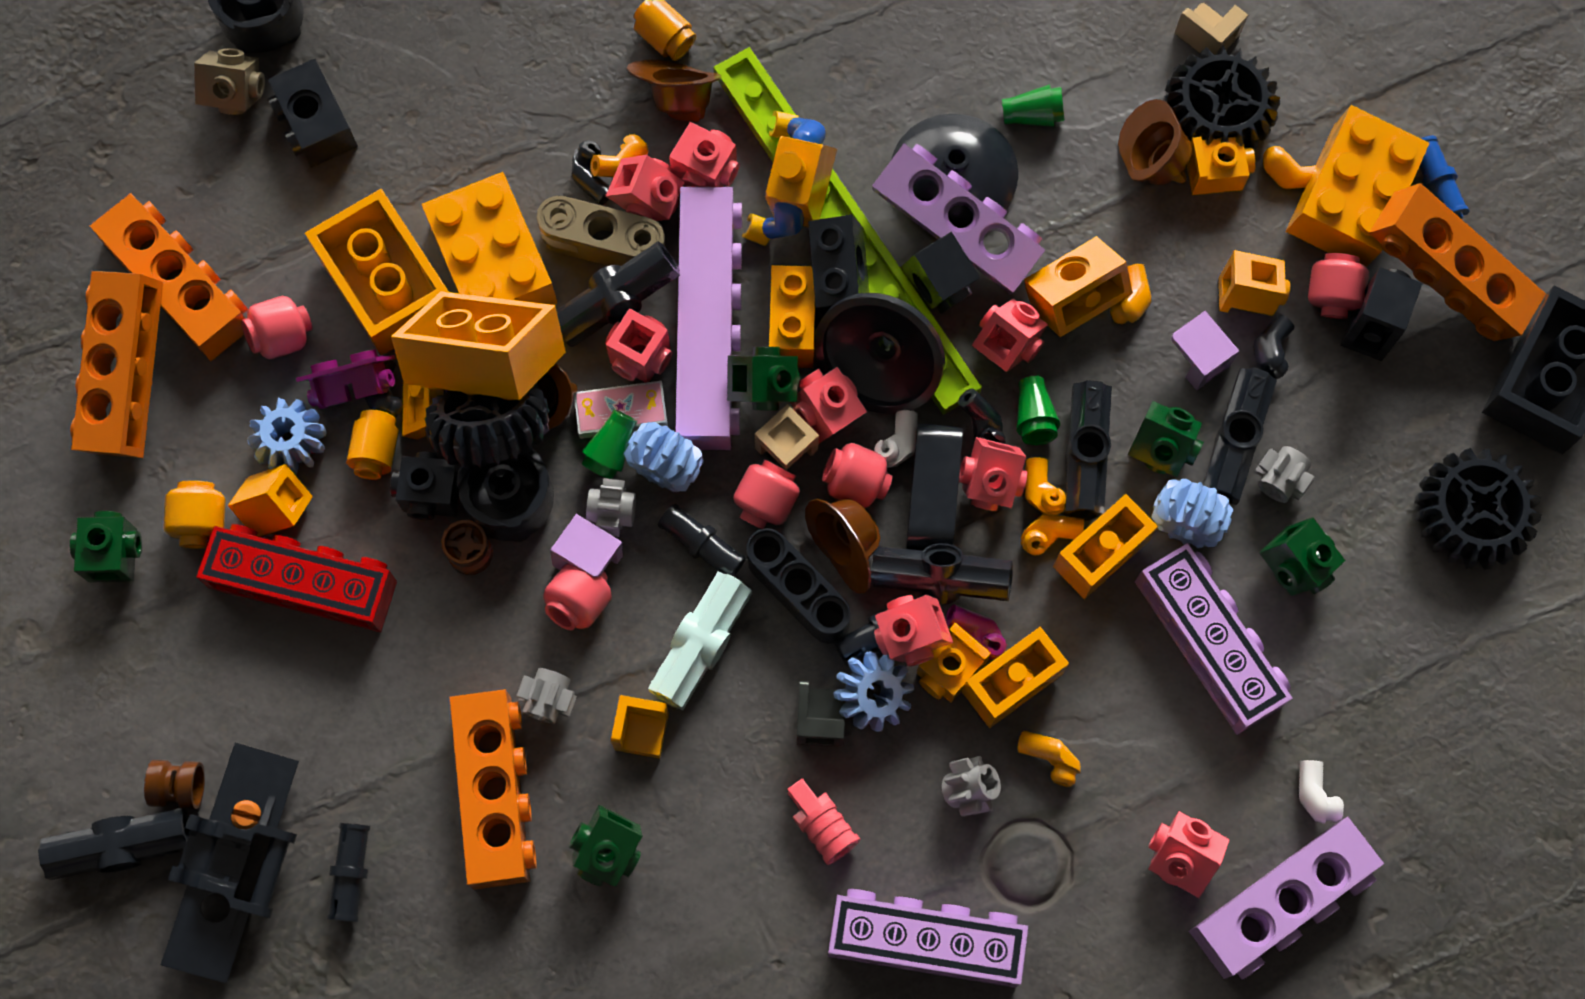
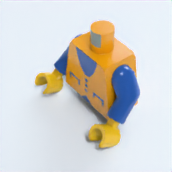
[742,111,837,246]

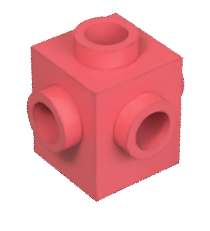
[669,122,740,187]
[606,155,685,221]
[972,298,1048,372]
[605,308,672,383]
[790,367,867,444]
[959,437,1027,511]
[874,595,953,667]
[1148,811,1229,898]

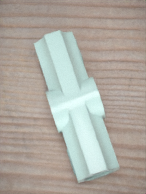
[648,572,752,711]

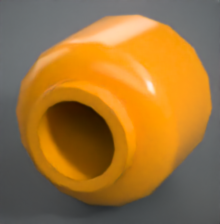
[163,481,226,549]

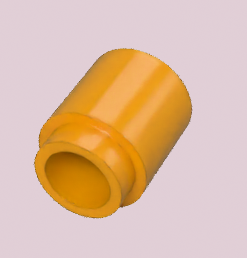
[633,0,697,61]
[346,410,399,480]

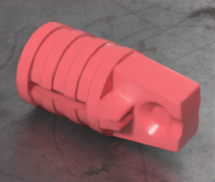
[787,779,861,865]

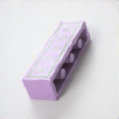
[1135,543,1293,735]
[828,889,1028,988]

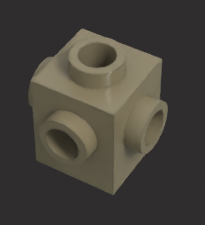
[194,48,265,115]

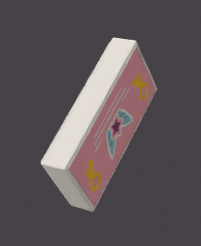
[574,381,668,439]

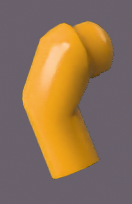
[1263,146,1316,189]
[1110,264,1152,324]
[1025,457,1066,516]
[1021,514,1084,555]

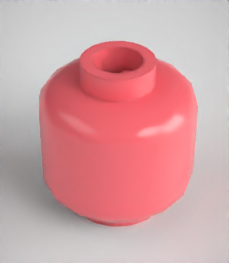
[1308,253,1369,319]
[241,296,312,360]
[822,443,892,508]
[733,459,800,529]
[543,563,612,630]

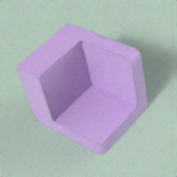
[1171,311,1239,391]
[550,514,623,577]

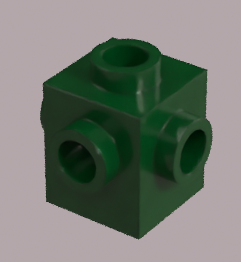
[727,347,800,411]
[1127,401,1204,477]
[70,511,142,583]
[1259,517,1346,596]
[569,805,643,887]

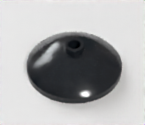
[891,114,1018,228]
[814,293,945,414]

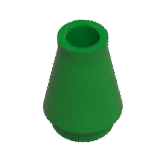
[1002,84,1065,127]
[1016,376,1061,445]
[581,409,638,480]

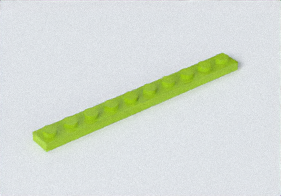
[713,47,982,415]

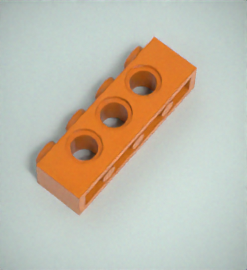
[1369,183,1546,341]
[90,193,248,362]
[70,271,163,458]
[450,689,537,890]

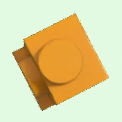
[1187,137,1255,195]
[1219,250,1290,316]
[917,623,991,703]

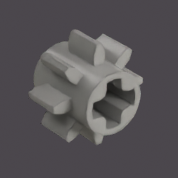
[1255,446,1315,503]
[586,479,636,537]
[516,668,577,724]
[942,756,1001,817]

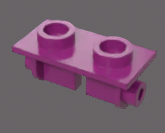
[296,349,395,409]

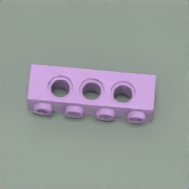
[872,143,1045,295]
[1189,817,1384,980]

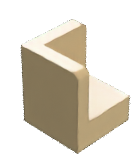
[1175,3,1248,55]
[755,404,819,470]

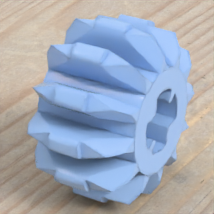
[248,398,327,475]
[624,422,704,492]
[1151,479,1233,548]
[833,651,914,732]

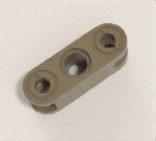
[537,196,666,266]

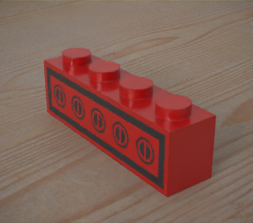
[197,524,397,633]

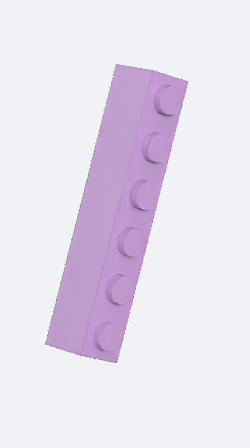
[676,187,742,450]

